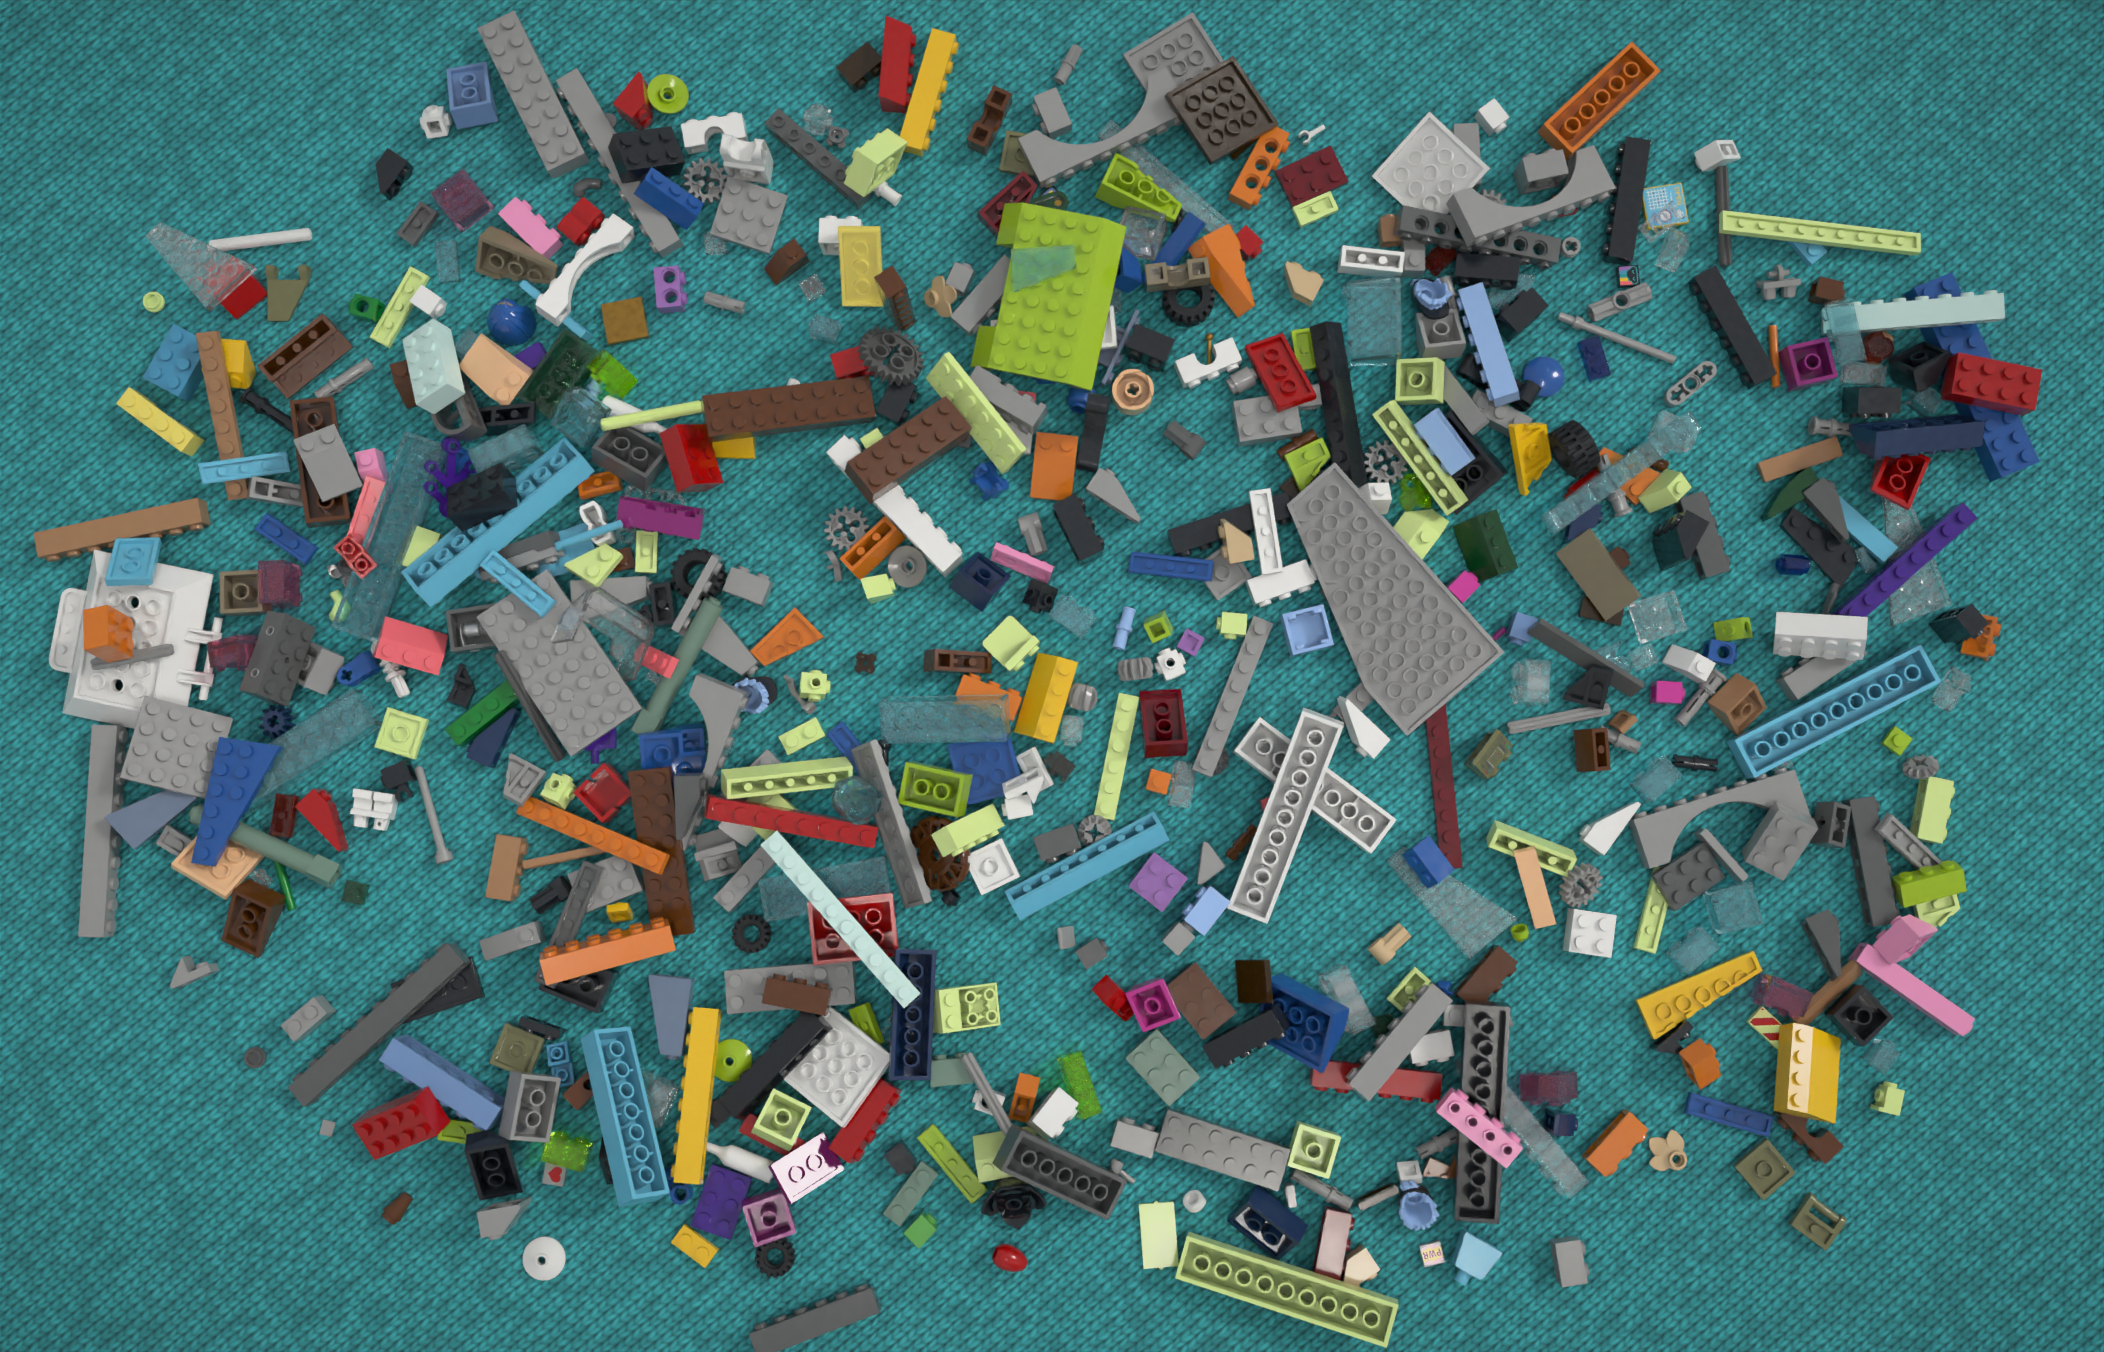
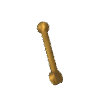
[1205,333,1213,365]

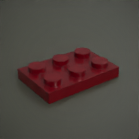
[1275,145,1349,208]

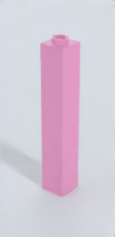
[1848,943,1975,1036]

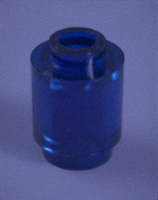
[1775,554,1810,576]

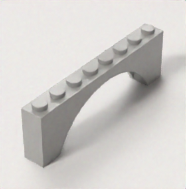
[1018,68,1182,189]
[1446,145,1616,247]
[682,673,749,851]
[1629,767,1811,869]

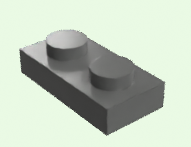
[396,201,439,247]

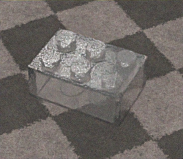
[1317,963,1376,1035]

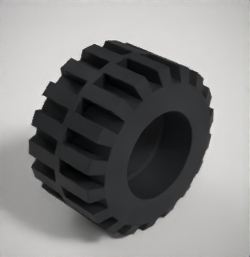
[1162,283,1215,327]
[1548,420,1600,478]
[670,548,727,601]

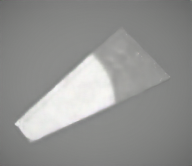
[145,222,257,312]
[1883,498,1952,627]
[1386,847,1518,959]

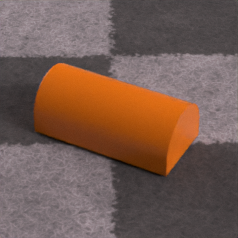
[578,471,623,500]

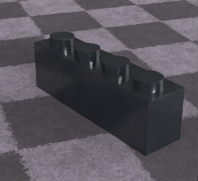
[1202,1003,1291,1069]

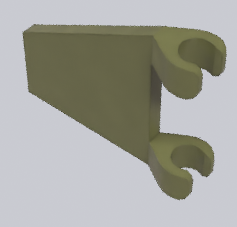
[265,265,311,322]

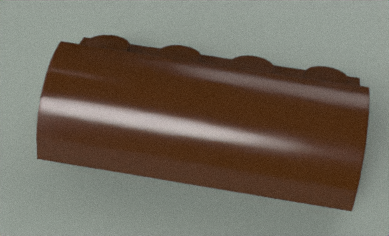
[257,313,354,399]

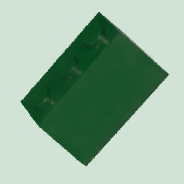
[1452,509,1518,583]

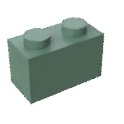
[930,1052,974,1087]

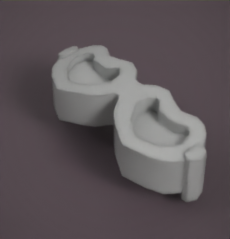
[824,550,843,583]
[327,565,358,587]

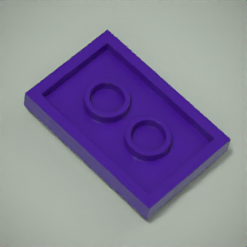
[690,1163,753,1240]

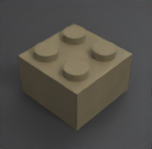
[219,570,272,616]

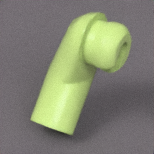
[329,590,348,622]

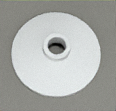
[523,1236,566,1281]

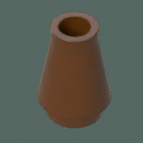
[381,1191,413,1225]

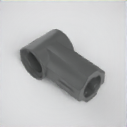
[1163,420,1207,460]

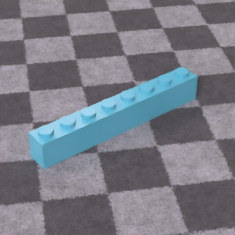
[1005,811,1169,920]

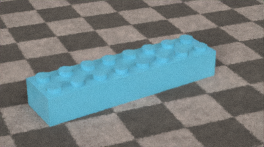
[581,1026,670,1207]

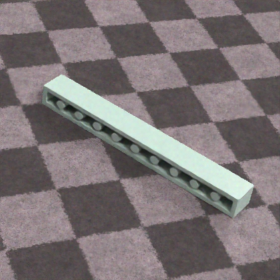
[761,831,921,1008]

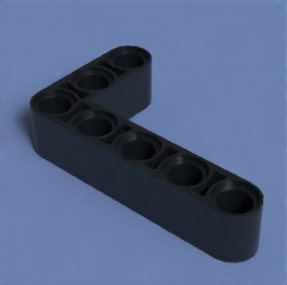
[1076,393,1110,473]

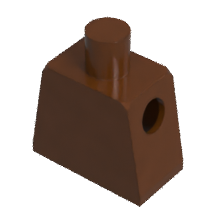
[562,1071,594,1110]

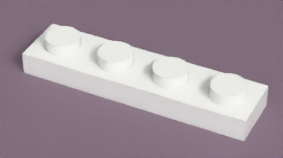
[1249,488,1283,575]

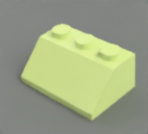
[972,1126,1037,1183]

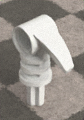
[371,640,410,698]

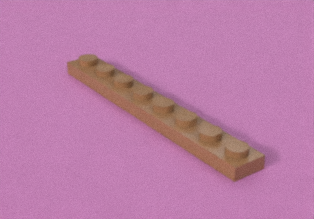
[195,331,249,500]

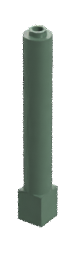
[631,596,723,735]
[189,804,342,889]

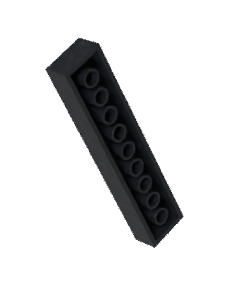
[1452,1000,1511,1224]

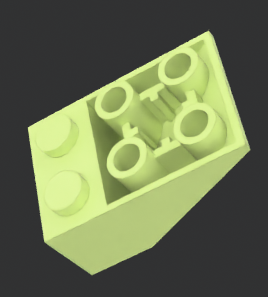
[933,983,1001,1033]

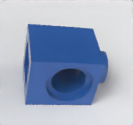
[1702,639,1738,666]

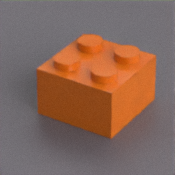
[83,605,134,663]

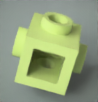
[799,670,830,702]
[540,773,577,810]

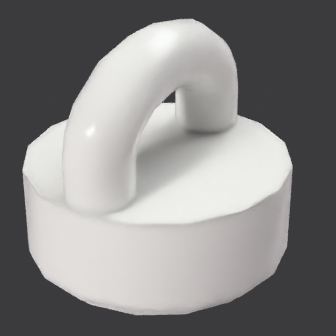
[1183,1190,1206,1213]

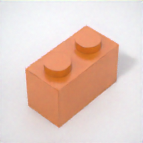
[1679,1039,1721,1090]

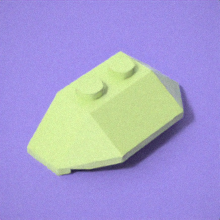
[1393,509,1449,559]

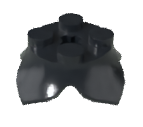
[981,1177,1047,1230]

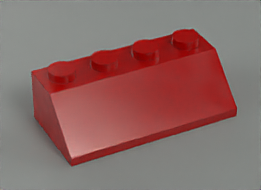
[878,16,916,113]

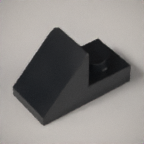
[1650,1020,1694,1054]

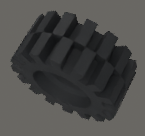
[732,914,772,953]
[755,1237,796,1278]

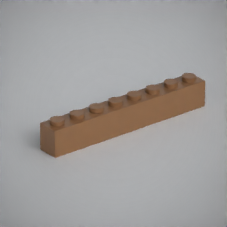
[33,498,211,562]

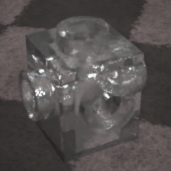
[803,103,834,136]

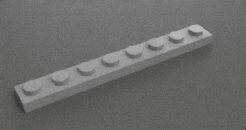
[1192,616,1273,778]

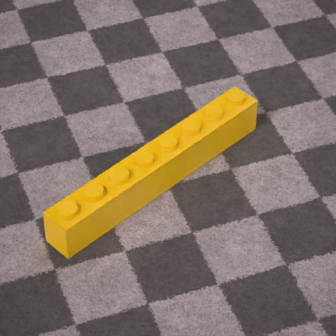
[671,1007,722,1185]

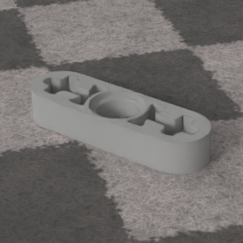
[1663,361,1717,407]

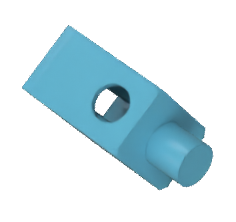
[1451,1228,1502,1286]

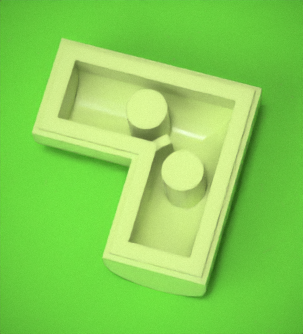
[1386,967,1431,1011]

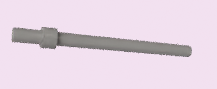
[1557,312,1676,364]

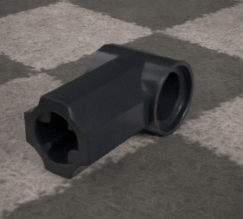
[530,875,572,915]

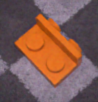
[1960,614,2001,661]

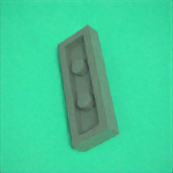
[883,1160,939,1226]

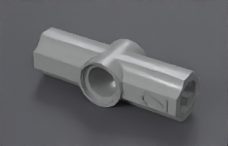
[1587,282,1652,323]

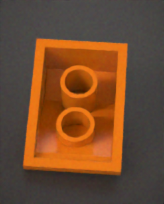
[1030,432,1078,501]

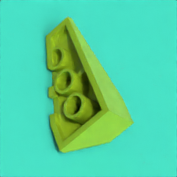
[1095,153,1182,222]

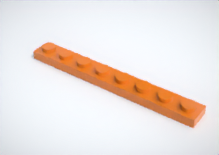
[516,796,670,875]

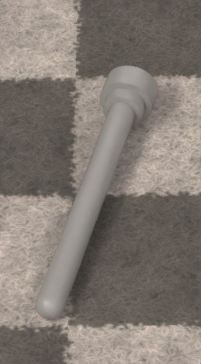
[415,766,454,865]

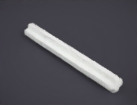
[209,228,312,252]

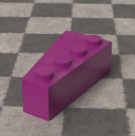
[616,496,705,540]

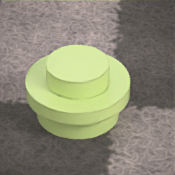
[143,292,165,313]

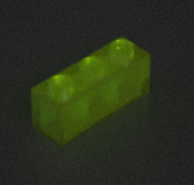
[1057,1050,1102,1120]

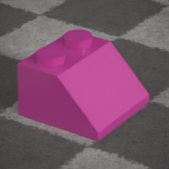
[1125,978,1181,1032]

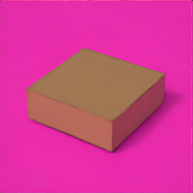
[1608,709,1638,734]

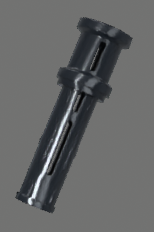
[240,387,294,435]

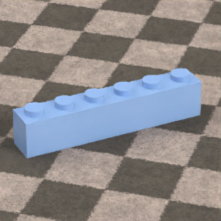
[1456,282,1520,407]

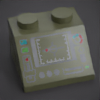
[1463,729,1513,780]

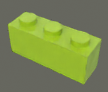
[1891,860,1967,908]

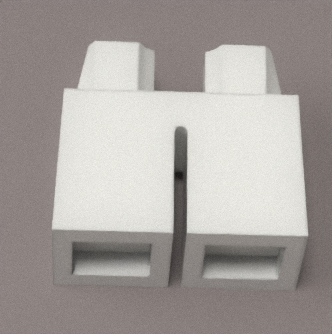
[350,789,398,831]

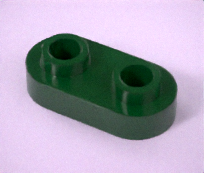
[1029,191,1069,211]

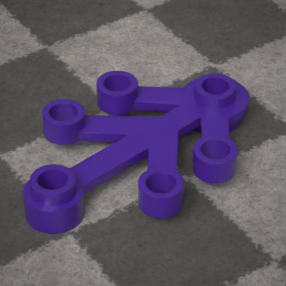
[423,436,479,518]

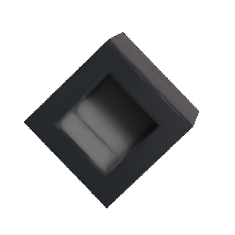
[883,1139,918,1176]

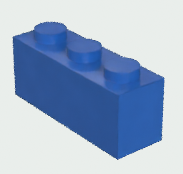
[634,167,704,230]

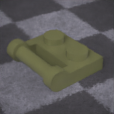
[1788,1192,1847,1251]

